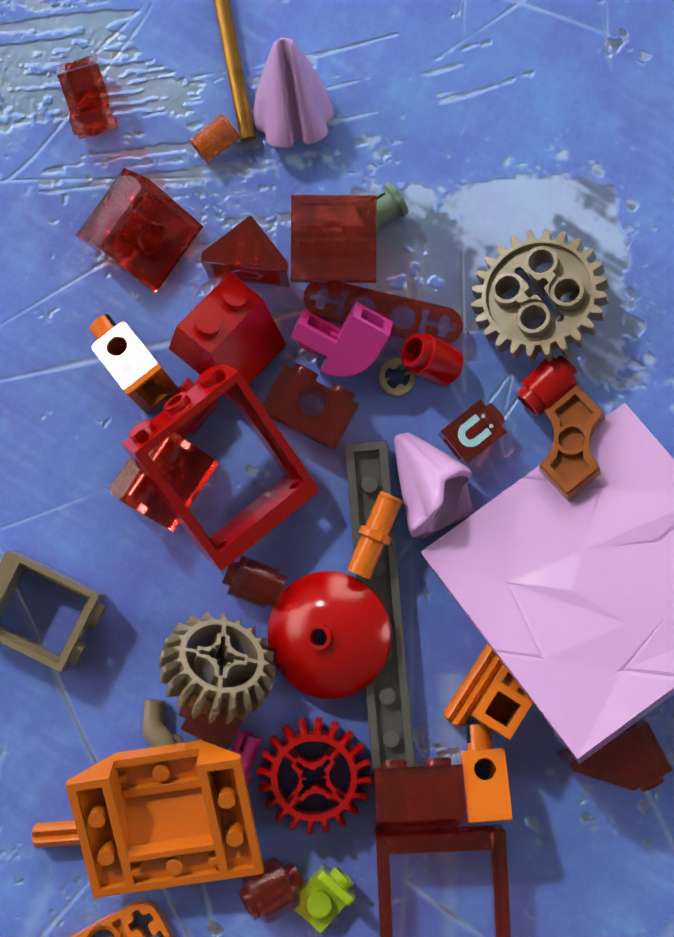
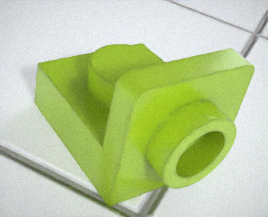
[289,863,355,934]

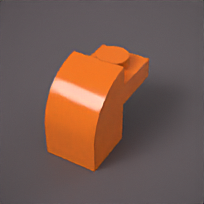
[471,664,533,740]

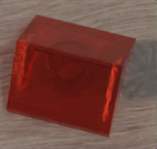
[201,215,291,287]

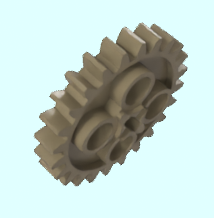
[471,228,609,363]

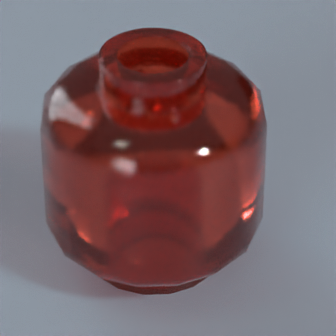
[238,857,304,924]

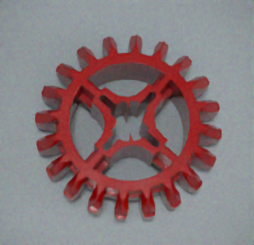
[256,717,372,835]

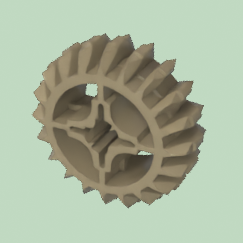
[159,611,276,725]

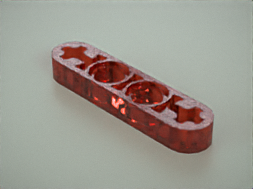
[303,279,463,345]

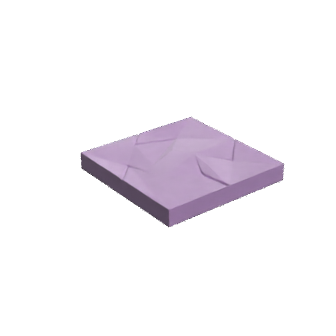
[421,403,674,764]

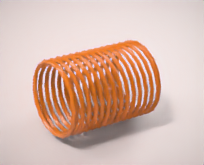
[190,114,240,163]

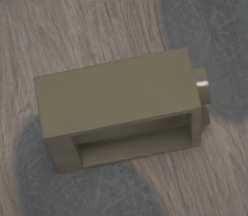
[0,549,107,673]

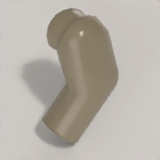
[142,699,184,747]

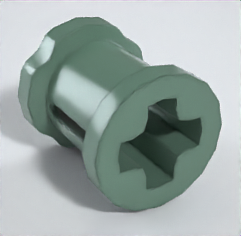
[354,182,409,236]

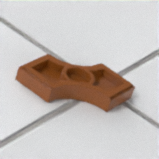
[539,384,605,501]

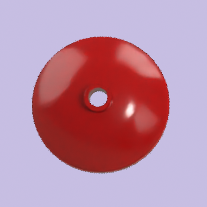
[267,571,392,699]

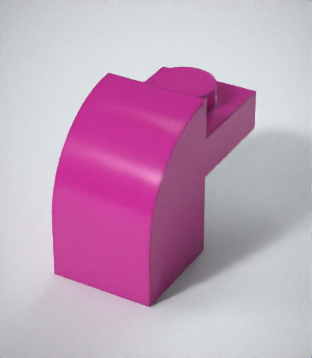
[291,301,393,376]

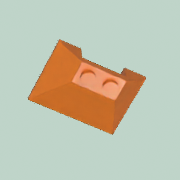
[65,740,264,898]

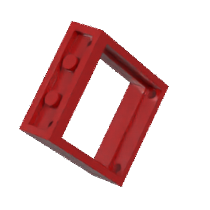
[121,364,320,571]

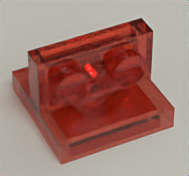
[291,195,377,283]
[109,432,219,532]

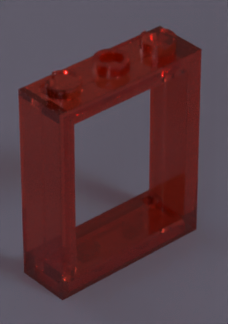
[375,824,511,937]

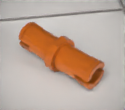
[347,491,403,580]

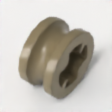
[378,358,416,397]

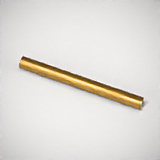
[213,0,256,142]

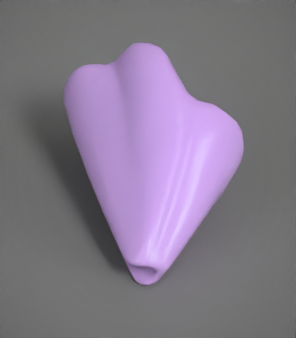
[253,37,334,148]
[394,432,473,539]

